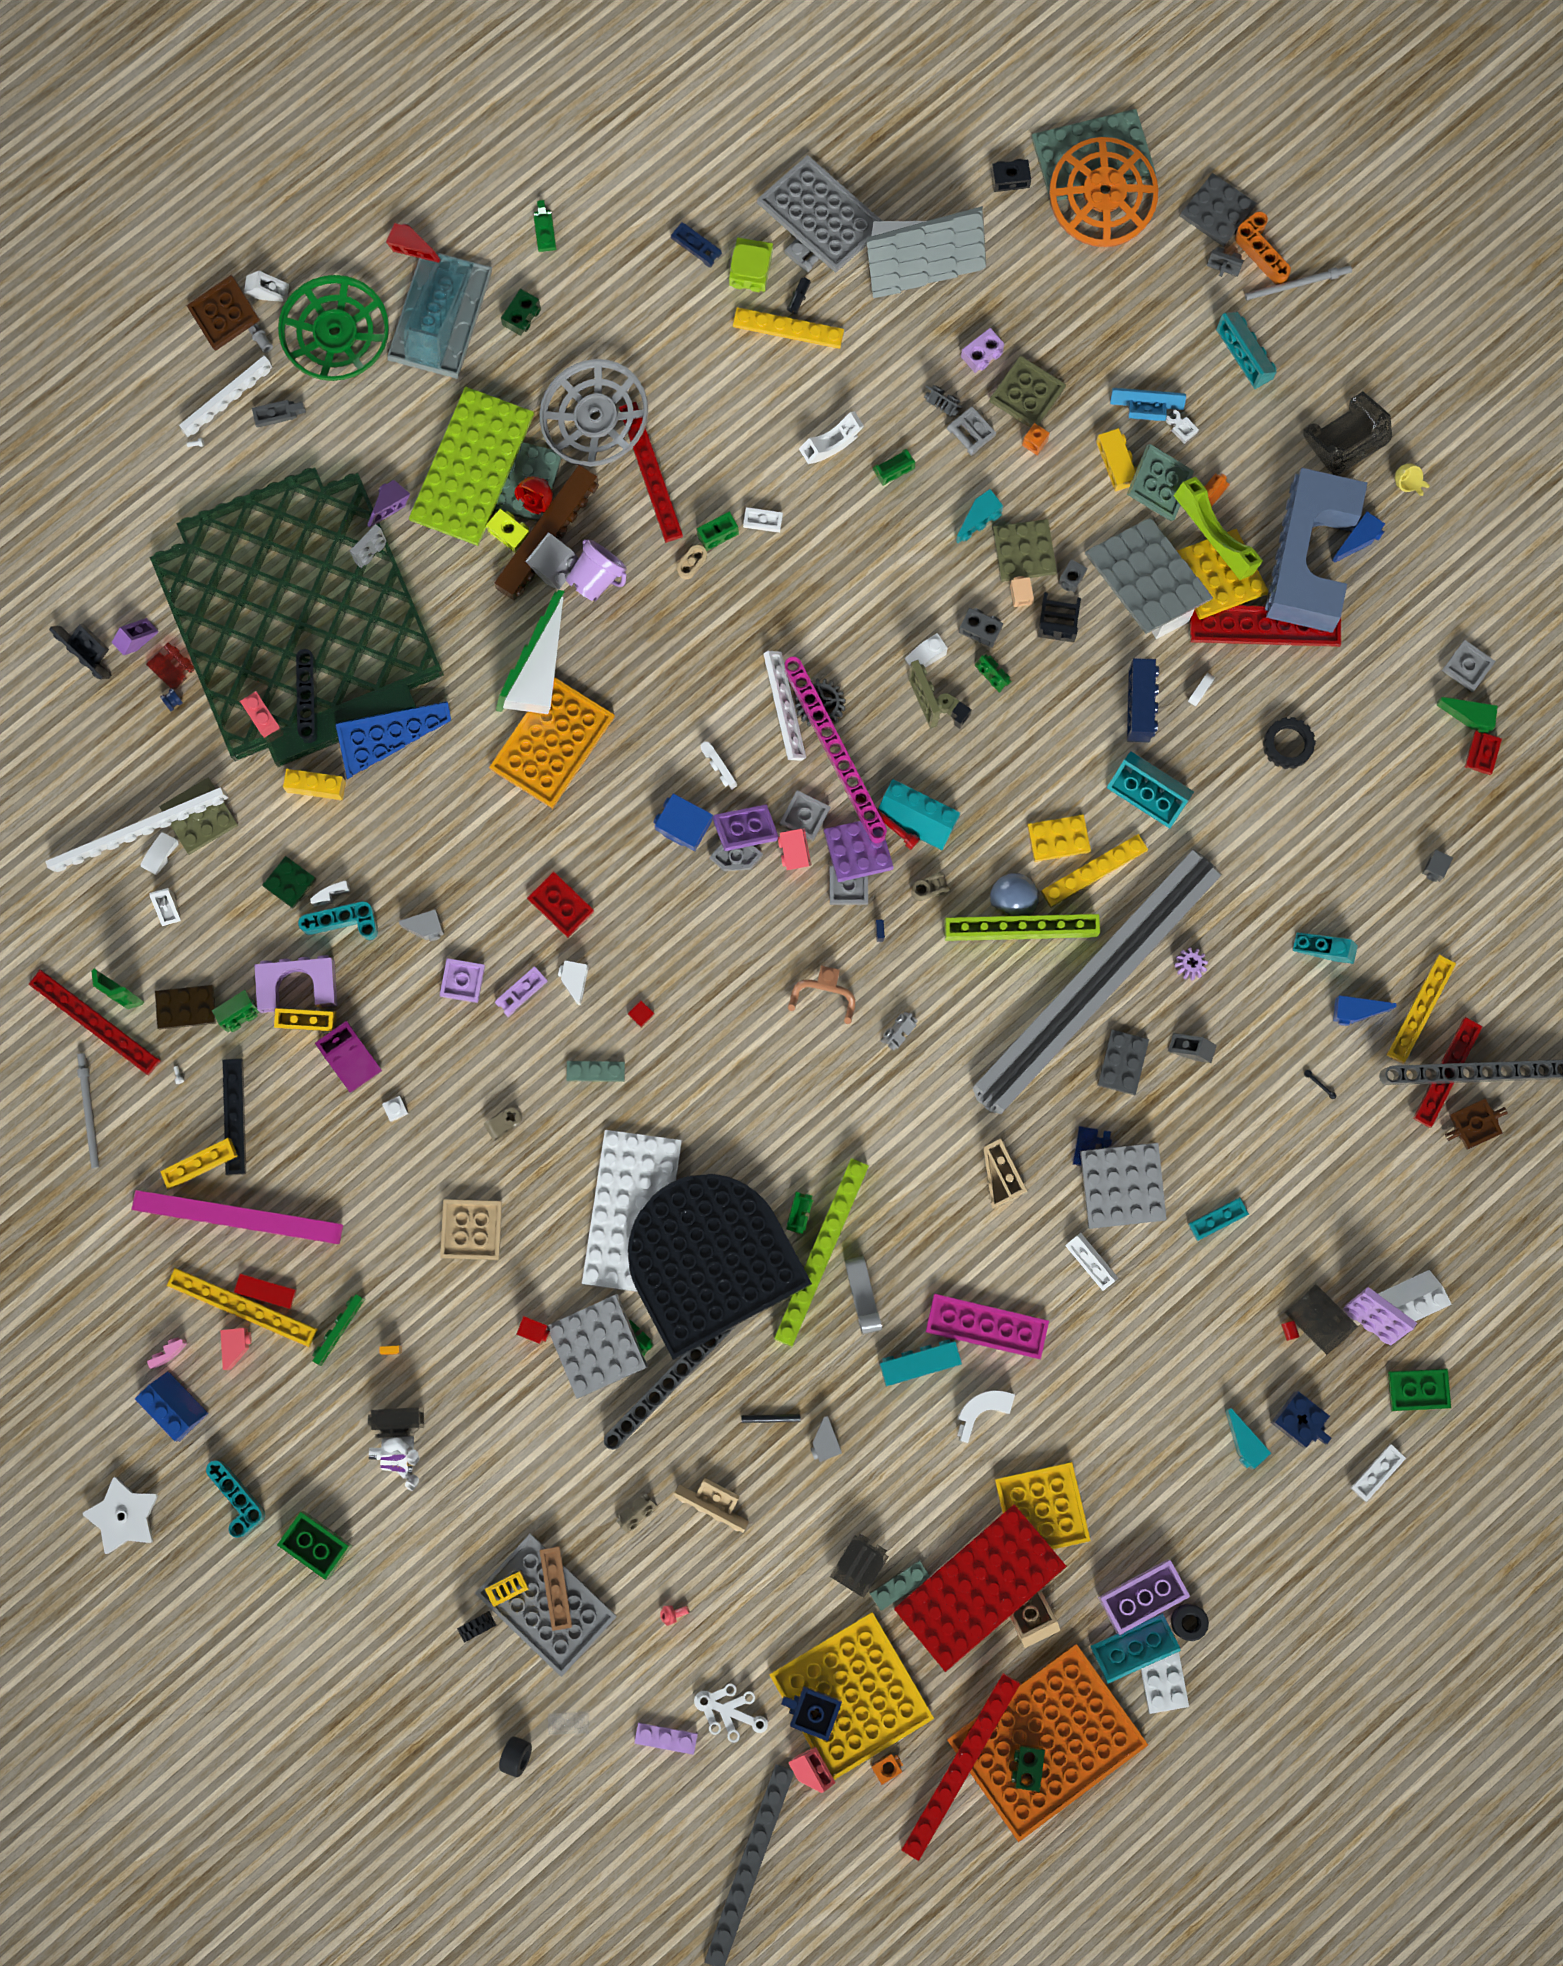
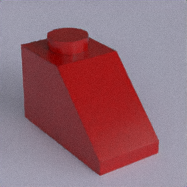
[516,1316,550,1345]

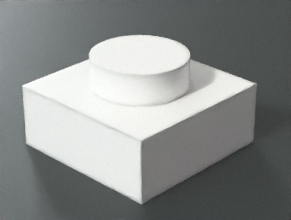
[382,1096,408,1122]

